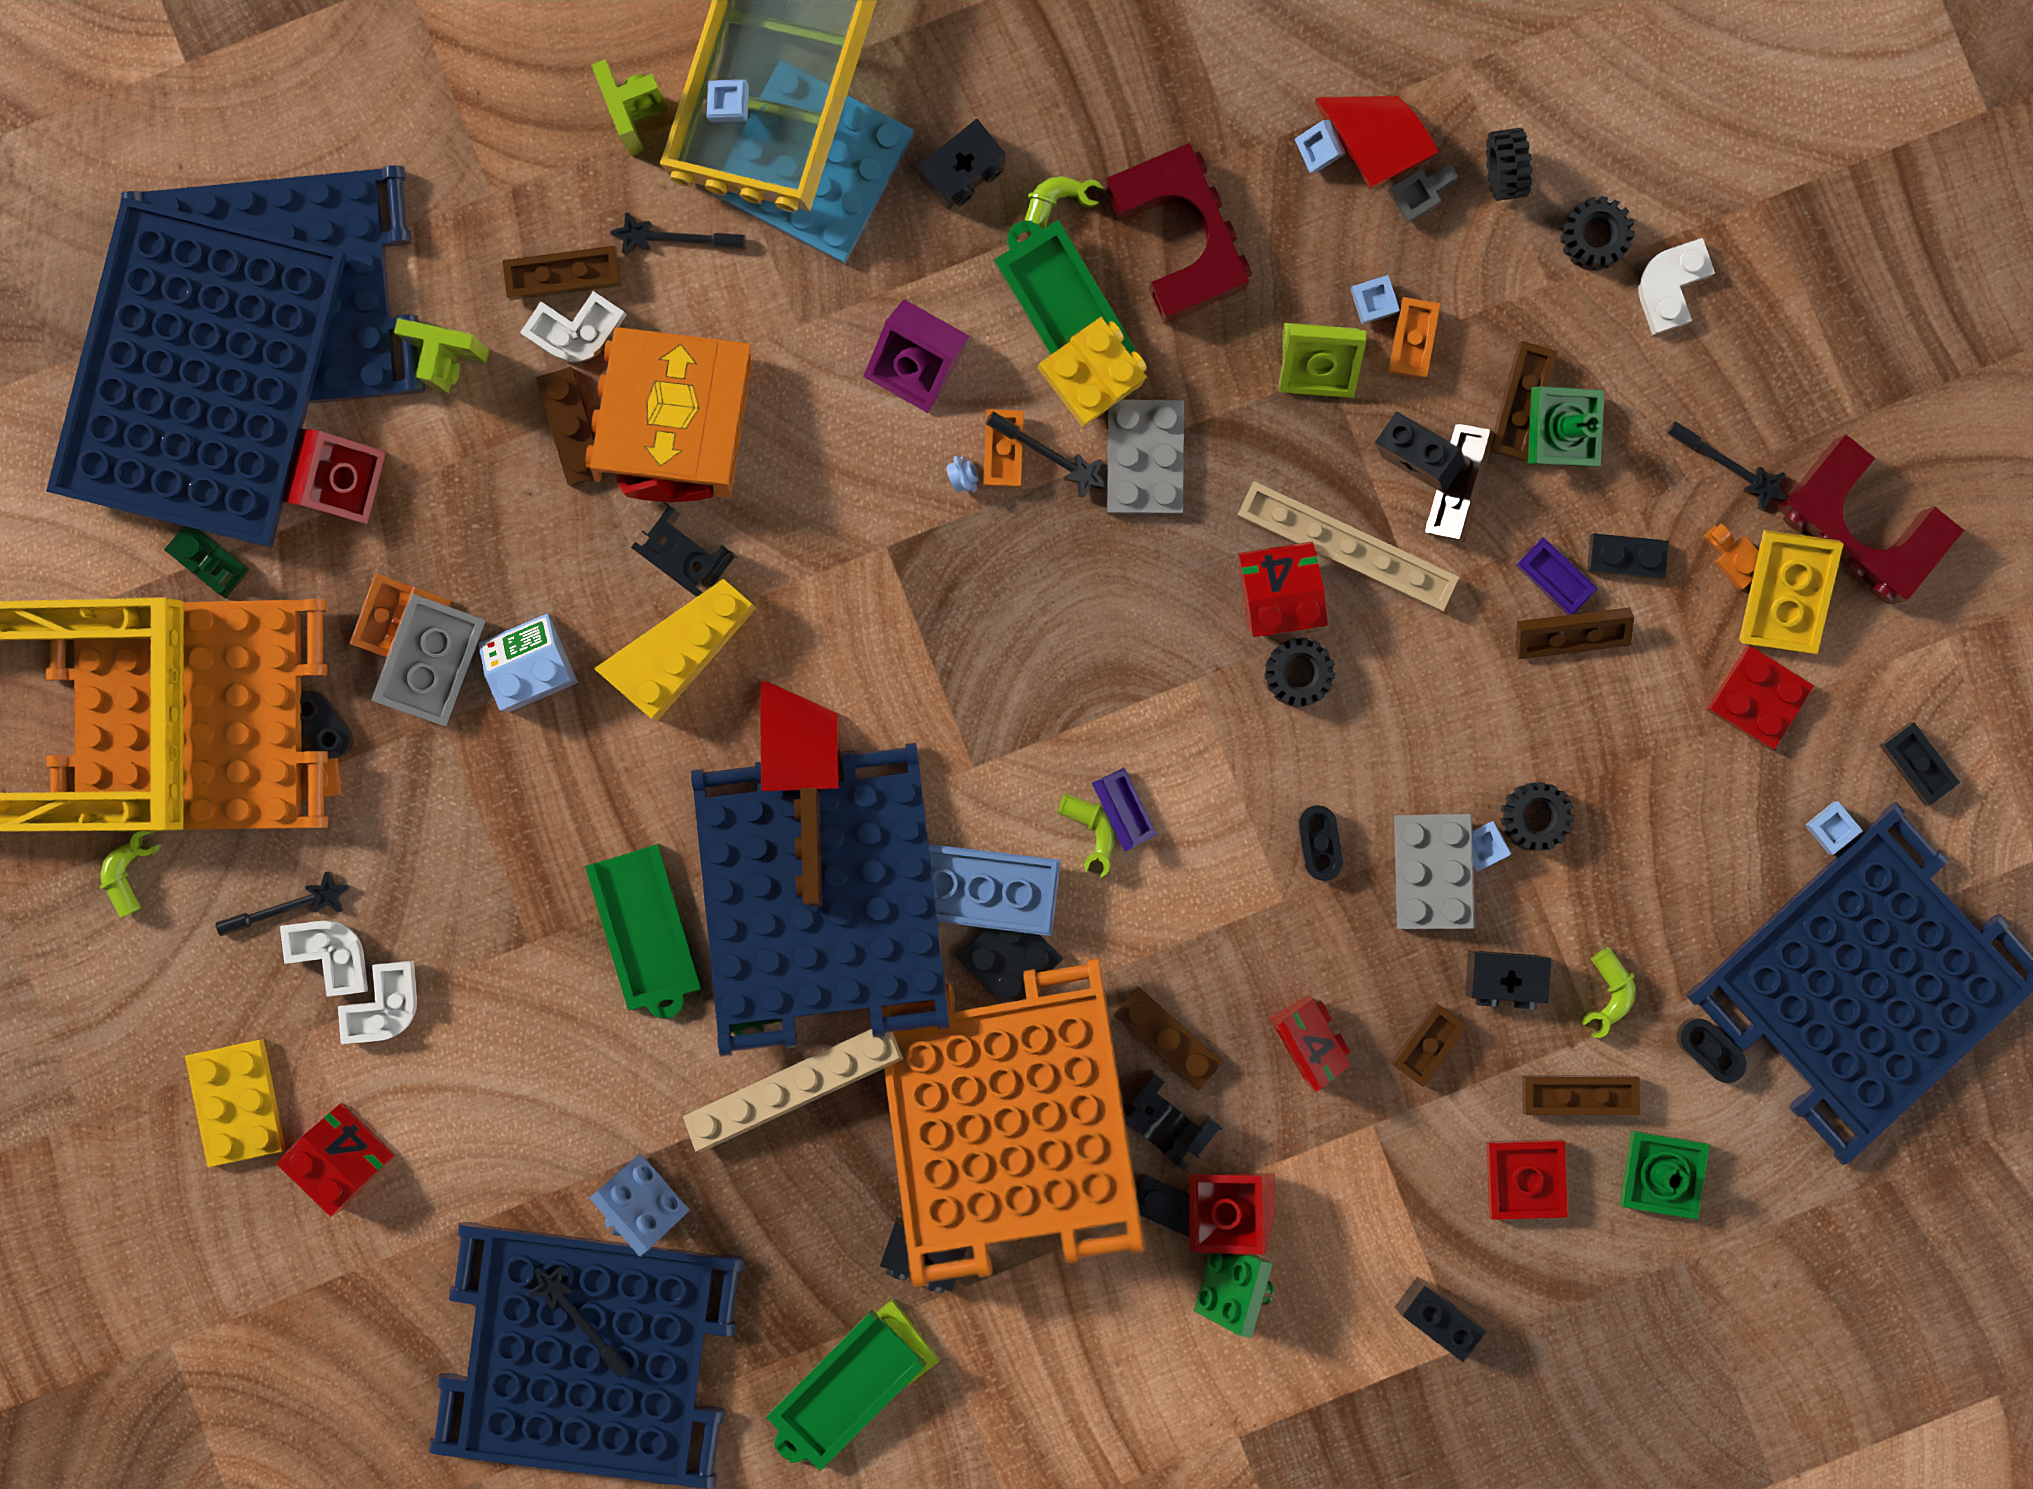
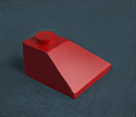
[1189,1172,1276,1255]

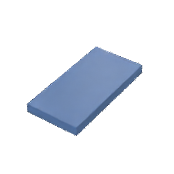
[929,844,1061,936]

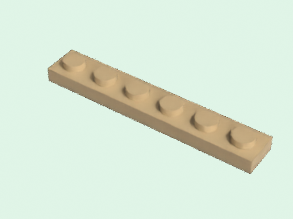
[1236,481,1459,612]
[683,1029,903,1153]

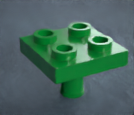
[1528,386,1604,467]
[1619,1130,1710,1220]
[1194,1253,1275,1338]

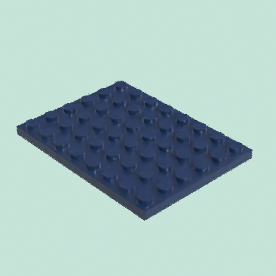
[46,197,347,548]

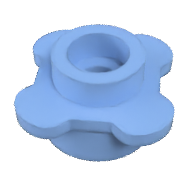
[947,455,979,493]

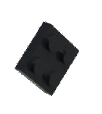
[957,928,1063,1004]

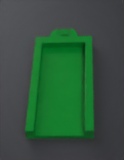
[993,220,1136,355]
[585,844,703,1019]
[766,1309,926,1471]

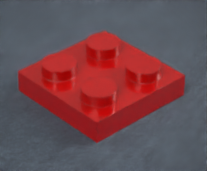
[1706,646,1814,750]
[1486,1139,1568,1220]

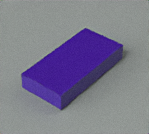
[1515,537,1598,615]
[1092,767,1157,852]

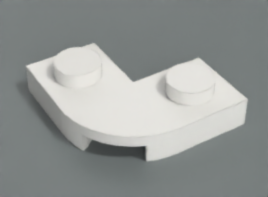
[1638,238,1715,335]
[520,291,627,363]
[280,920,368,997]
[338,960,417,1044]

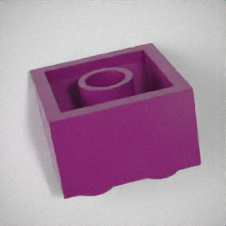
[863,299,969,413]

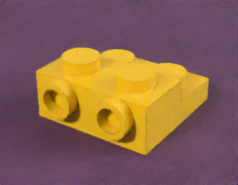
[1037,317,1147,428]

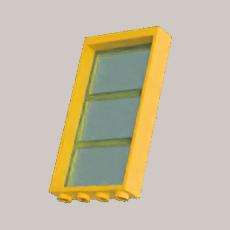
[660,0,877,212]

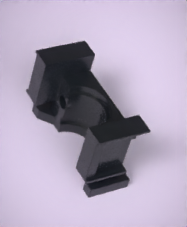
[631,502,738,597]
[1123,1069,1222,1171]

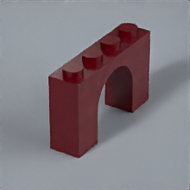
[1105,143,1252,324]
[1777,434,1965,604]

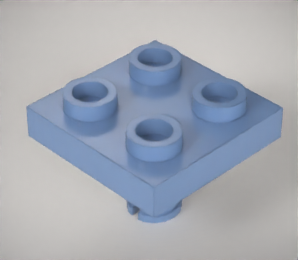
[589,1153,690,1256]

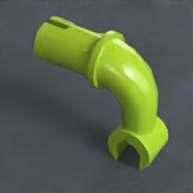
[1025,176,1103,235]
[1057,793,1117,878]
[99,830,161,918]
[1582,947,1636,1038]

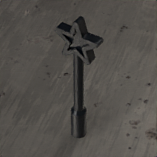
[610,212,746,256]
[985,411,1106,498]
[1667,421,1787,510]
[216,872,350,936]
[529,1265,632,1379]

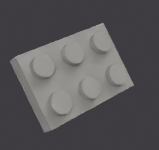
[1107,400,1184,515]
[371,593,486,727]
[1394,814,1475,929]

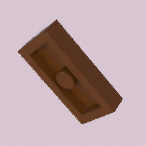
[1391,1002,1468,1088]

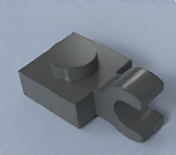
[1388,164,1458,224]

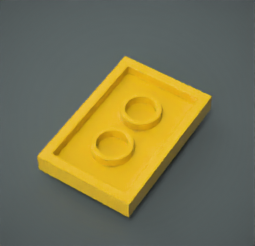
[1739,530,1843,654]
[185,1038,286,1167]

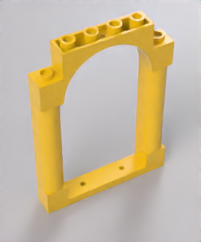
[0,598,184,831]

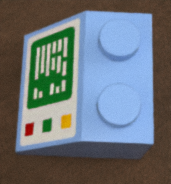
[478,613,578,712]

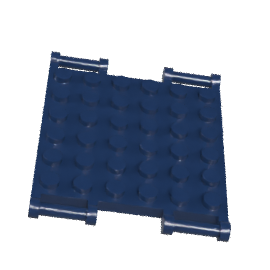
[120,165,425,404]
[691,742,950,1057]
[1686,802,2033,1165]
[429,1222,745,1489]

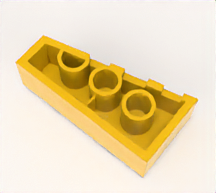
[594,579,757,720]

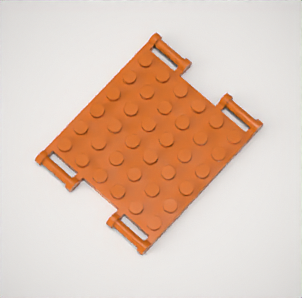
[46,599,328,831]
[882,958,1145,1288]

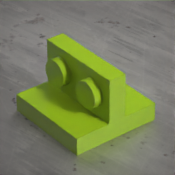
[591,59,669,156]
[394,318,490,394]
[1279,323,1366,398]

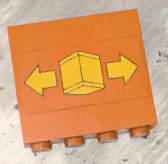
[585,327,753,498]

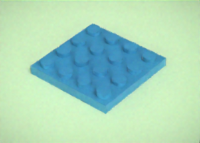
[711,61,914,265]

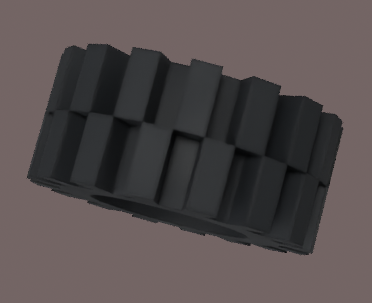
[1486,128,1532,201]
[1560,196,1635,270]
[1264,638,1335,707]
[1500,782,1575,851]

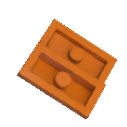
[349,573,451,657]

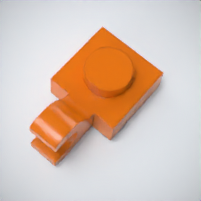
[1703,524,1759,590]

